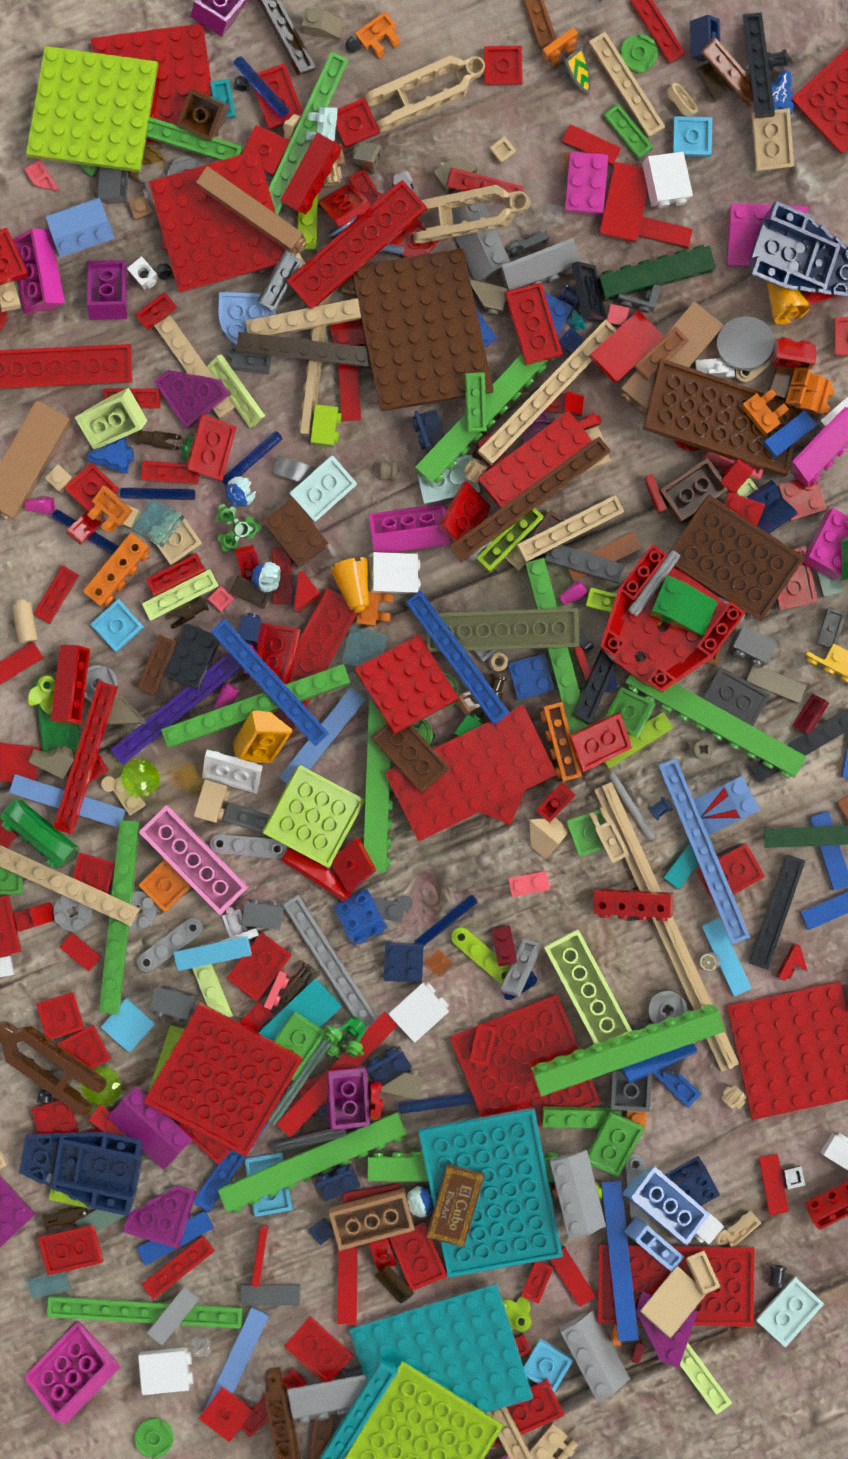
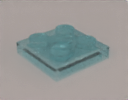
[132,499,185,547]
[341,626,388,667]

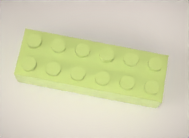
[543,929,632,1044]

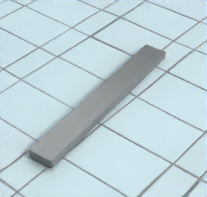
[282,894,377,1031]

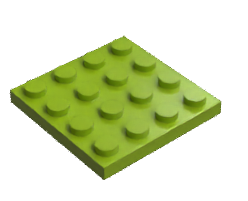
[262,764,365,868]

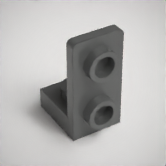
[617,284,661,313]

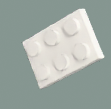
[202,750,263,794]

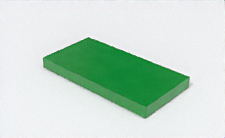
[34,678,81,753]

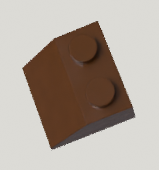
[177,89,231,141]

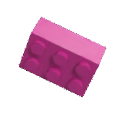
[564,152,608,216]
[803,508,848,580]

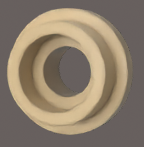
[489,652,508,671]

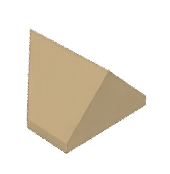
[529,818,569,859]

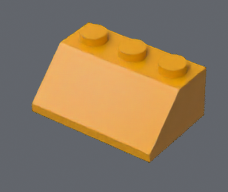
[232,710,292,763]

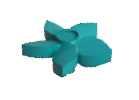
[566,310,587,333]

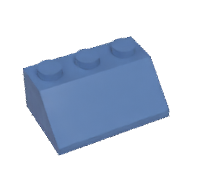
[46,197,114,257]

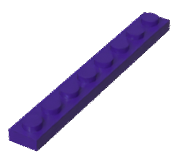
[111,653,242,765]

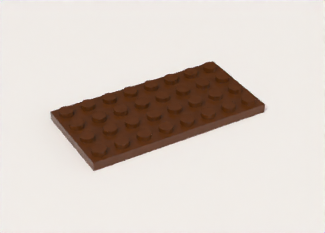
[643,358,802,477]

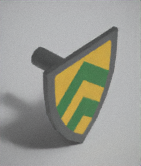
[558,47,590,95]

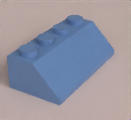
[623,1166,710,1245]

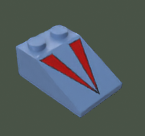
[694,776,760,835]

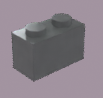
[97,167,128,204]
[242,899,283,930]

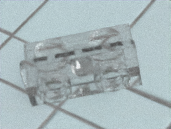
[137,161,166,205]

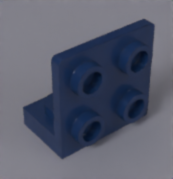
[412,410,445,454]
[747,480,798,534]
[366,1046,412,1085]
[665,1156,720,1206]
[314,1164,361,1201]

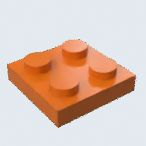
[138,859,192,913]

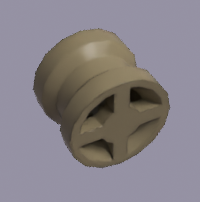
[381,461,397,481]
[693,740,713,760]

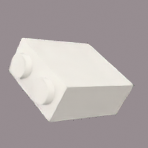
[642,152,693,208]
[368,552,420,594]
[389,982,449,1043]
[138,1347,194,1395]

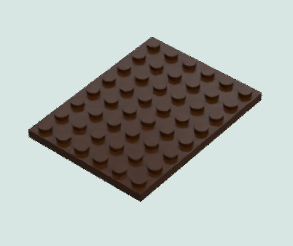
[352,248,494,412]

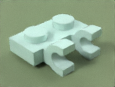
[306,107,338,141]

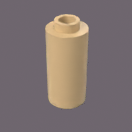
[12,599,38,644]

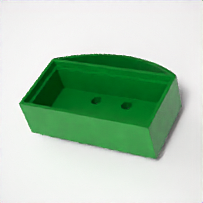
[0,799,80,868]

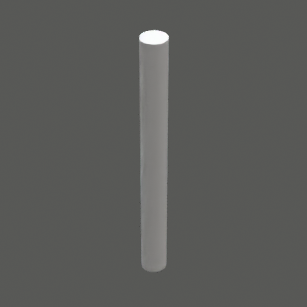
[608,772,655,840]

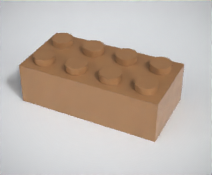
[329,1188,415,1251]

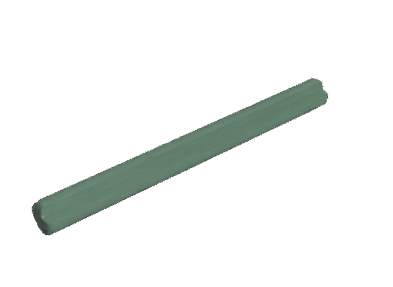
[267,1026,331,1125]

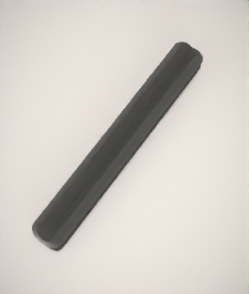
[273,1128,347,1153]

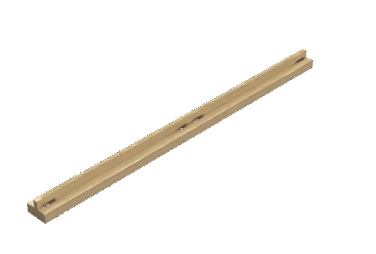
[594,782,739,1072]

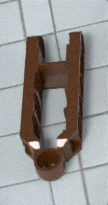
[0,1021,107,1115]
[264,1366,301,1459]

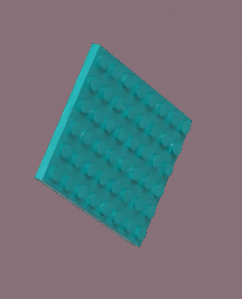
[419,1108,563,1278]
[349,1283,533,1413]

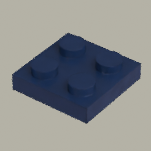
[384,942,424,983]

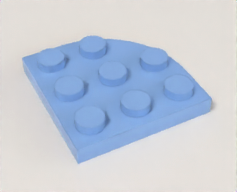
[218,292,276,345]

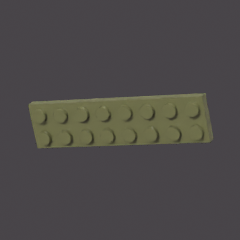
[427,608,580,652]

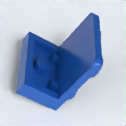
[334,889,388,945]

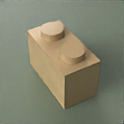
[194,779,230,823]

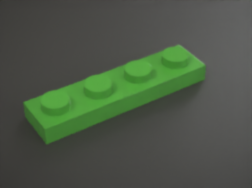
[541,1106,620,1128]

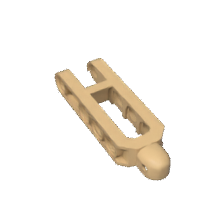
[364,55,485,132]
[413,185,531,243]

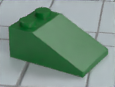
[650,575,718,637]

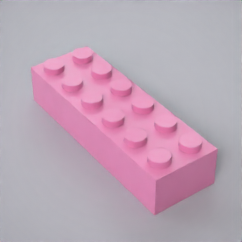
[139,805,249,915]

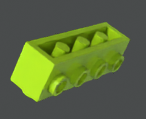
[476,508,544,574]

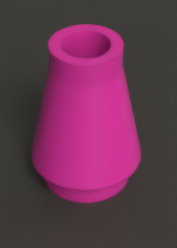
[25,496,55,515]
[559,581,589,605]
[214,683,239,709]

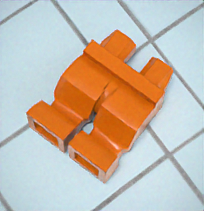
[785,368,835,415]

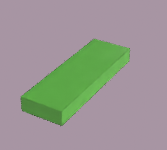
[603,103,654,160]
[465,372,487,432]

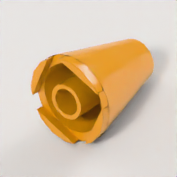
[767,281,810,325]
[330,557,369,613]

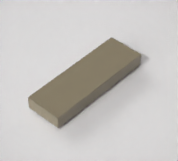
[746,665,807,703]

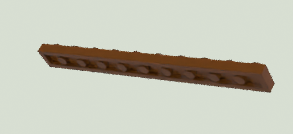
[449,437,611,563]

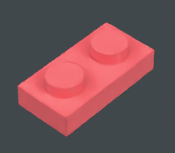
[508,871,550,897]
[264,970,289,1010]

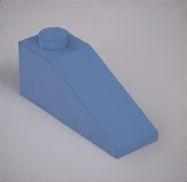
[624,1216,684,1272]

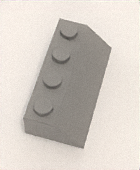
[452,202,510,282]
[500,238,580,291]
[549,1150,606,1239]
[559,1309,630,1402]
[288,1375,367,1424]

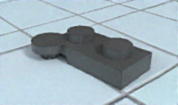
[505,231,549,257]
[226,345,272,375]
[372,896,413,922]

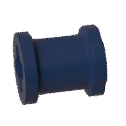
[558,284,579,307]
[648,796,673,821]

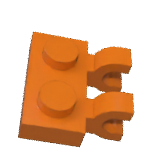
[355,11,400,59]
[542,27,578,68]
[741,389,789,436]
[88,486,133,533]
[357,593,394,626]

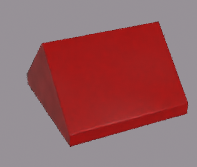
[294,571,321,613]

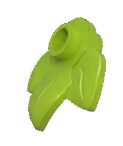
[28,676,55,714]
[502,1296,532,1332]

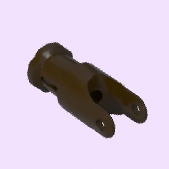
[136,429,181,451]
[165,595,210,629]
[481,674,507,716]
[281,961,317,1003]
[42,1207,88,1231]

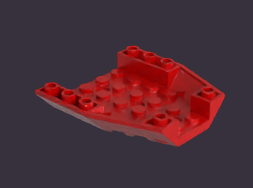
[600,544,746,693]

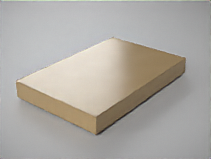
[751,108,794,171]
[639,1266,706,1338]

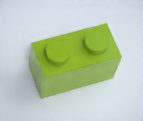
[311,404,342,448]

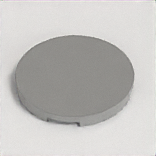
[717,316,775,371]

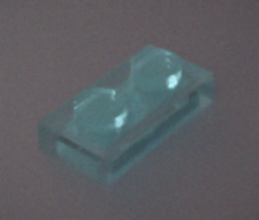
[28,1271,71,1299]

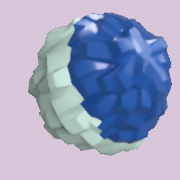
[225,476,256,507]
[251,562,281,592]
[407,1186,434,1218]

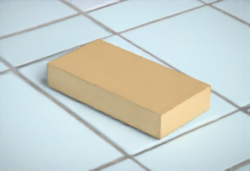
[686,1251,720,1295]

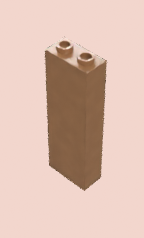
[196,166,306,256]
[620,301,724,415]
[0,400,73,521]

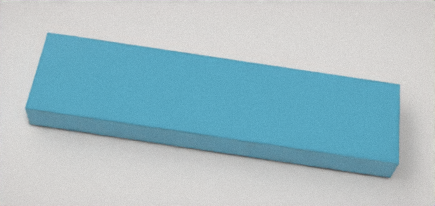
[701,918,752,997]
[173,936,252,971]

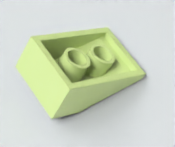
[75,388,147,450]

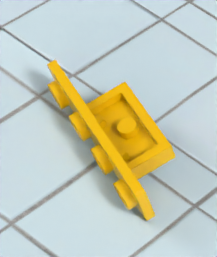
[803,644,848,683]

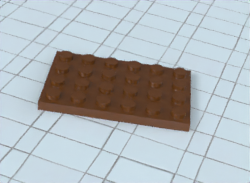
[667,494,805,621]

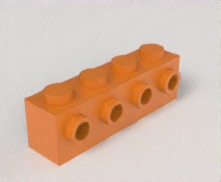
[82,532,151,608]
[540,702,582,782]

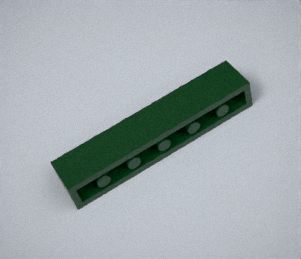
[599,245,716,302]

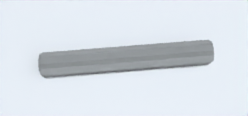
[629,551,680,616]

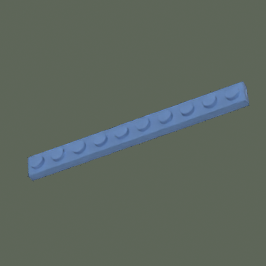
[658,759,750,945]

